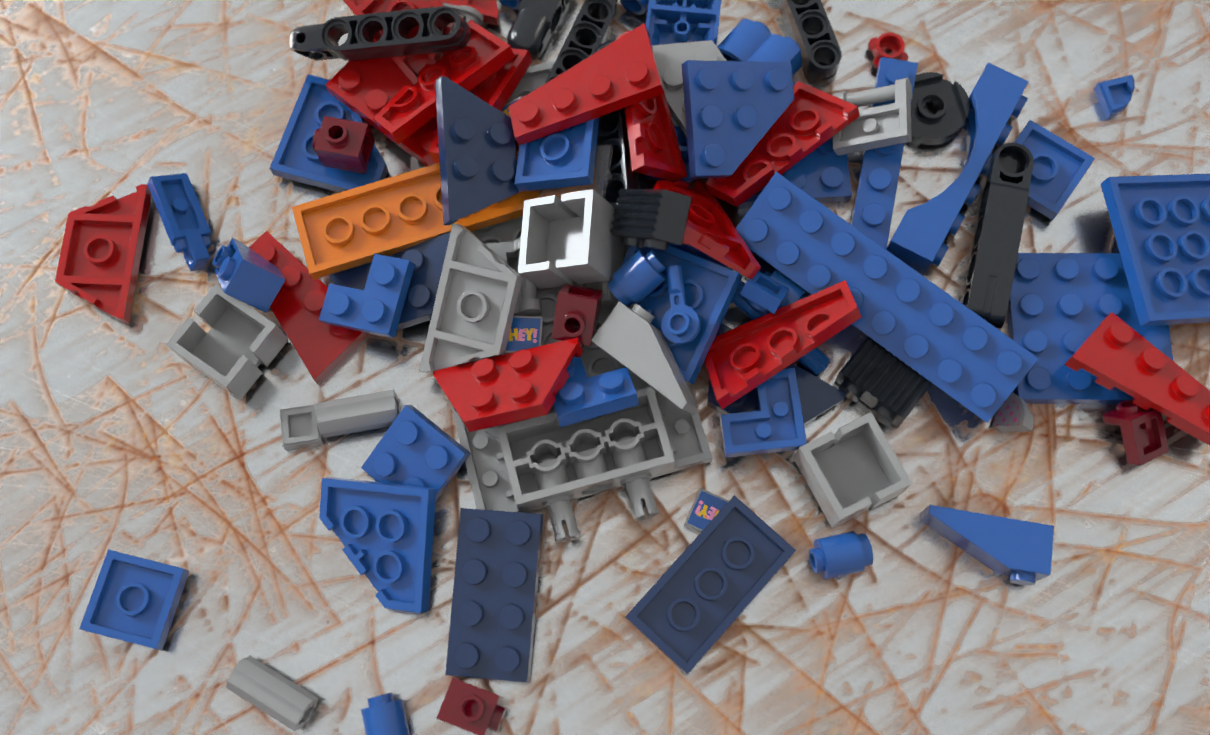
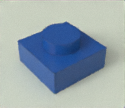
[740,271,789,314]

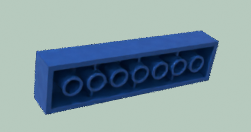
[736,172,1039,423]

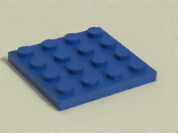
[1100,174,1210,327]
[1007,253,1173,404]

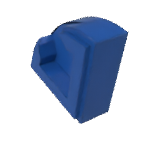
[1094,75,1135,120]

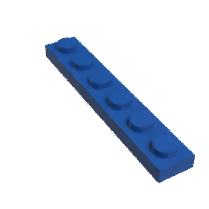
[851,57,918,250]

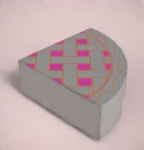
[992,393,1034,432]

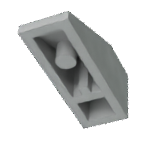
[591,302,699,415]

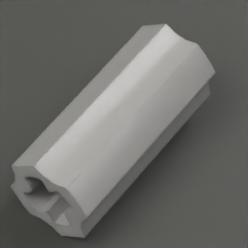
[315,389,400,438]
[226,655,318,732]

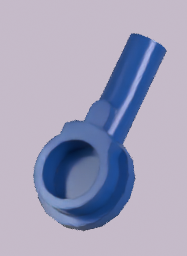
[661,265,701,345]

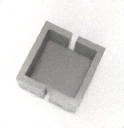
[518,189,615,289]
[165,284,289,400]
[793,412,913,529]

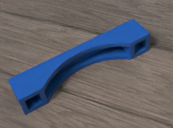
[887,62,1029,276]

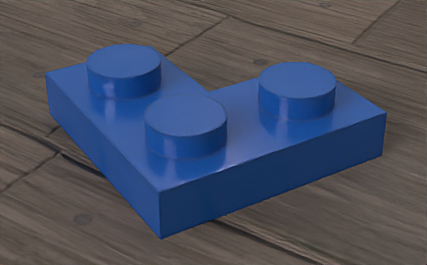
[319,253,415,338]
[553,356,639,427]
[720,368,807,458]

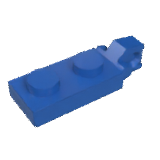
[147,173,211,272]

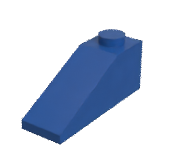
[920,505,1054,585]

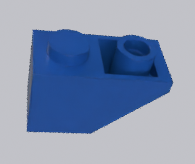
[213,238,285,313]

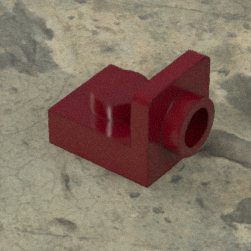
[1102,400,1169,466]

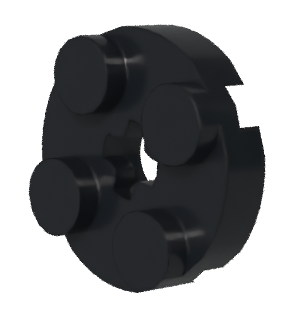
[911,72,970,145]

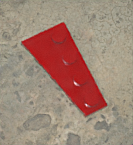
[508,23,665,145]
[617,30,687,182]
[705,81,860,207]
[1064,312,1210,446]

